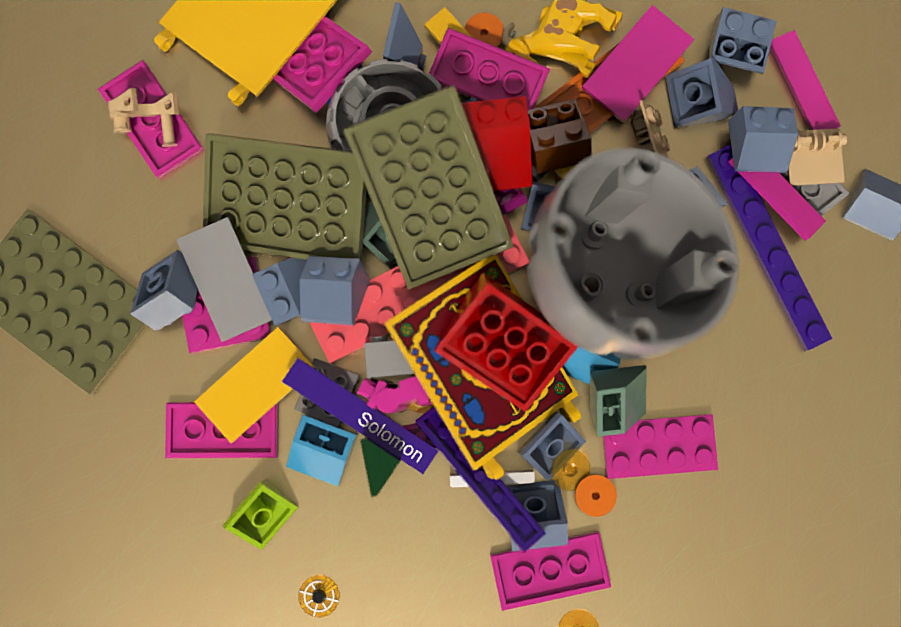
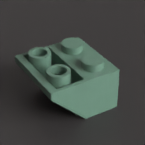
[590,365,647,437]

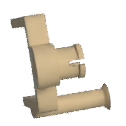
[108,88,179,147]

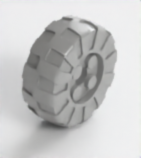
[326,59,443,151]

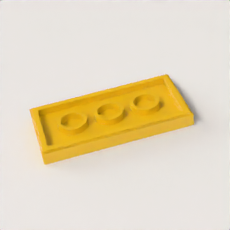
[194,327,316,443]

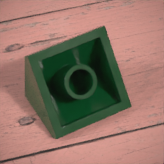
[360,438,401,497]

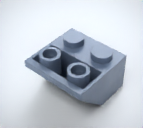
[709,7,777,74]

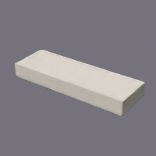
[450,469,535,487]

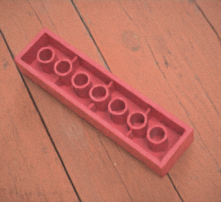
[309,214,529,364]

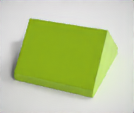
[222,479,298,550]

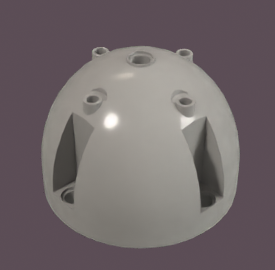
[527,148,739,360]

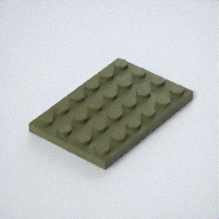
[343,85,513,290]
[203,133,367,262]
[0,208,146,395]

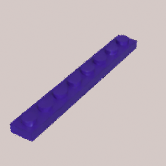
[706,145,833,351]

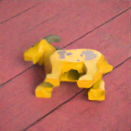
[502,0,623,79]

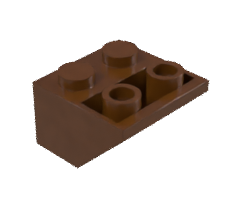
[528,99,592,174]

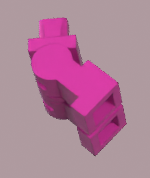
[357,376,433,413]

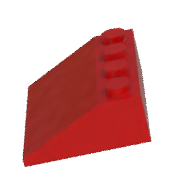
[461,96,532,192]
[434,272,578,412]

